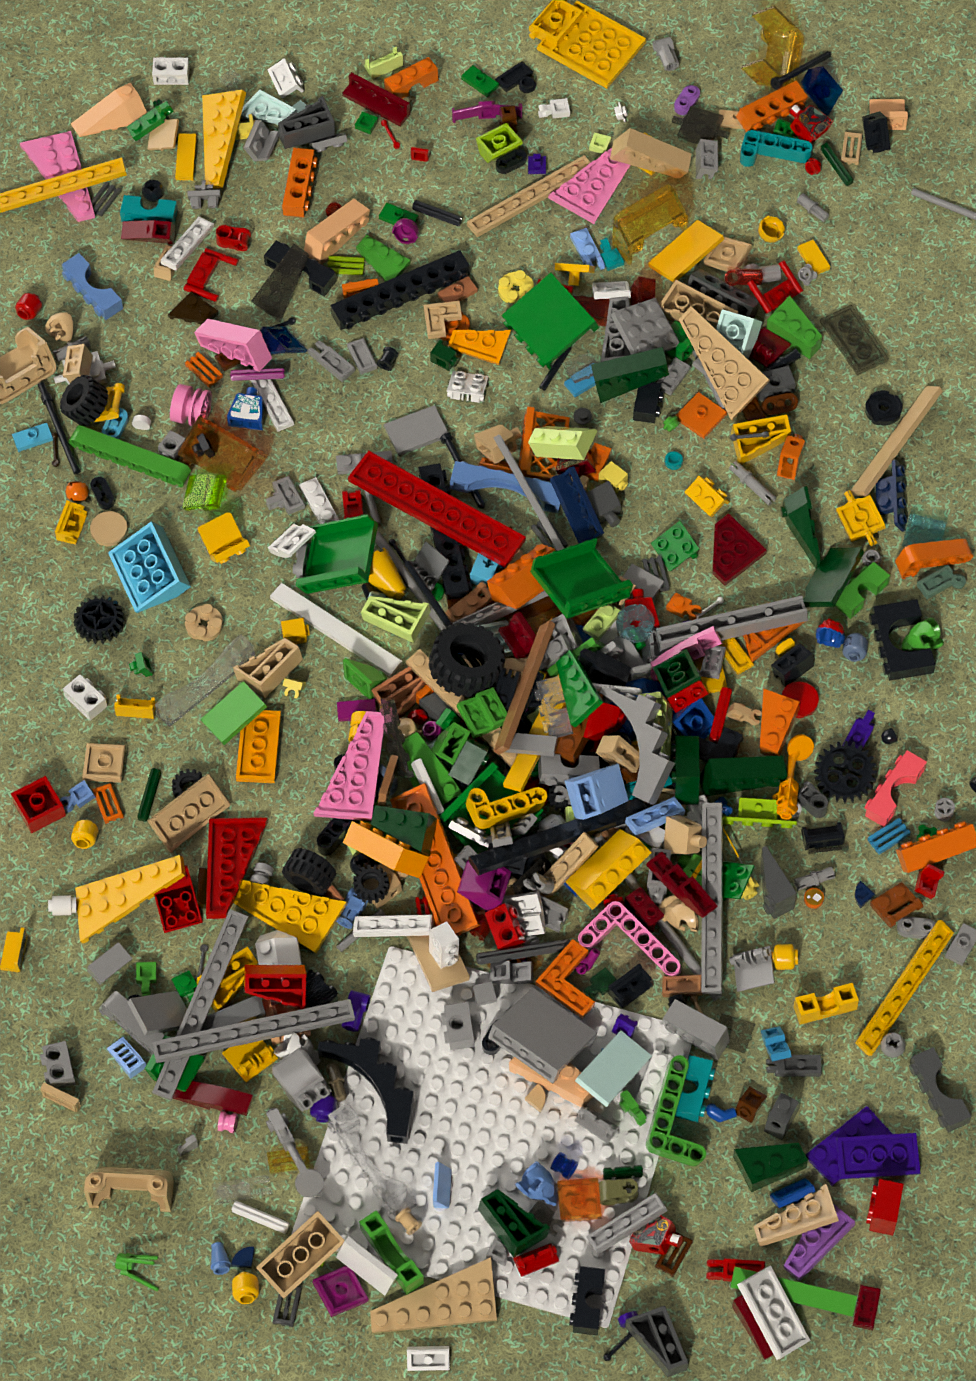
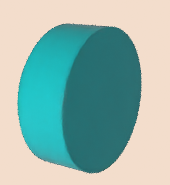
[664,451,683,470]

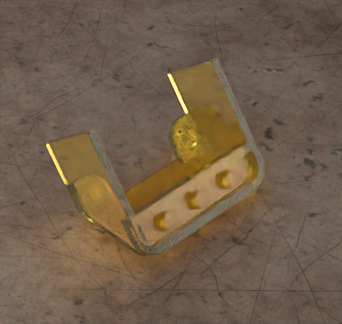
[741,5,804,88]
[612,184,688,265]

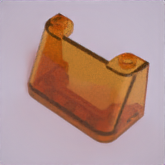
[178,416,268,492]

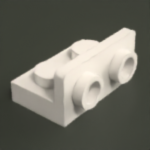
[267,58,304,98]

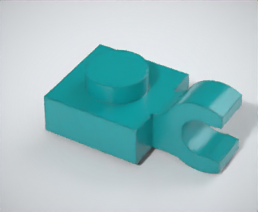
[600,238,624,271]

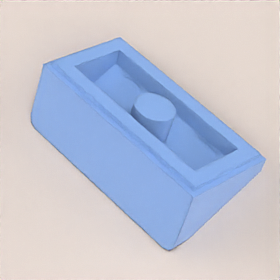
[433,1162,451,1208]

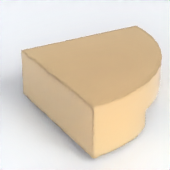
[525,1083,545,1113]

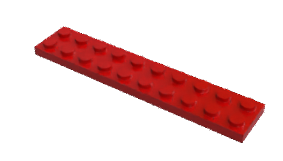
[348,450,526,568]

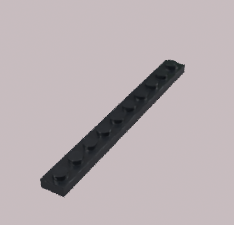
[469,798,648,876]

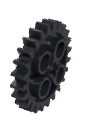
[814,741,877,804]

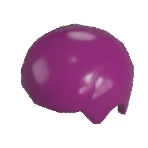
[392,218,419,244]

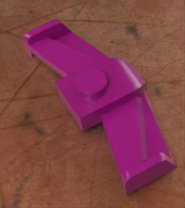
[452,101,522,123]

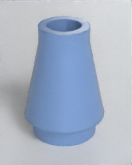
[211,1242,231,1275]

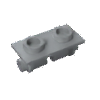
[641,628,661,664]
[574,1105,619,1144]

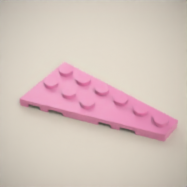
[19,131,95,222]
[548,148,631,224]
[313,711,386,821]

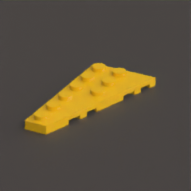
[233,880,348,954]

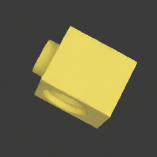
[599,461,628,493]

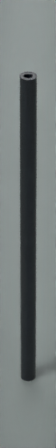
[404,561,496,690]

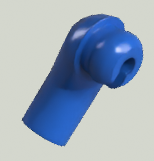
[706,1104,737,1122]

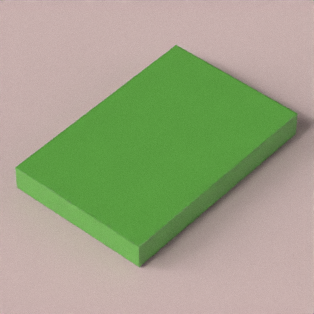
[200,681,267,745]

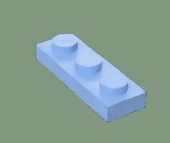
[625,797,685,836]

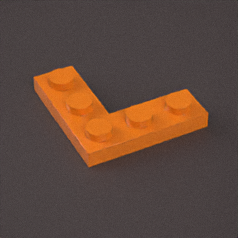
[535,939,595,1019]

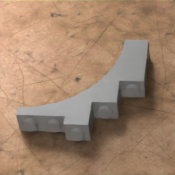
[599,685,675,805]

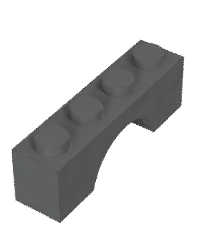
[909,1047,972,1133]

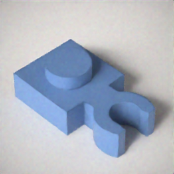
[60,780,95,813]

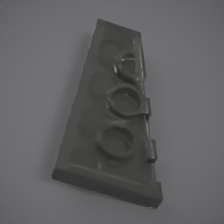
[251,244,309,322]

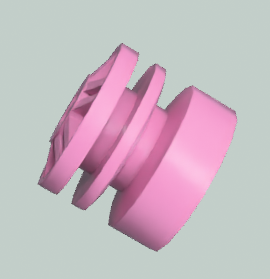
[170,384,212,428]

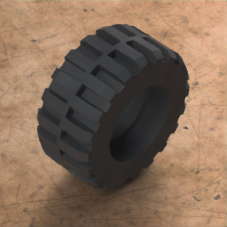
[428,623,505,698]

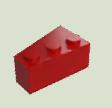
[244,965,306,1010]

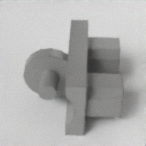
[187,180,221,209]

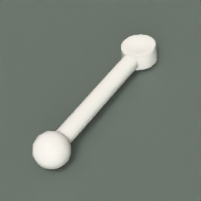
[695,597,724,619]

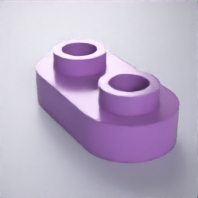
[674,85,700,115]

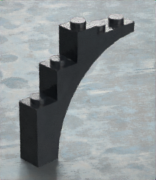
[318,1037,414,1144]

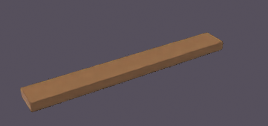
[493,620,555,755]

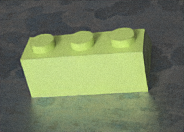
[528,426,597,460]

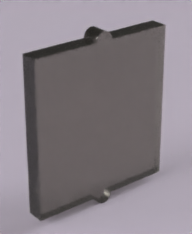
[719,1013,755,1054]

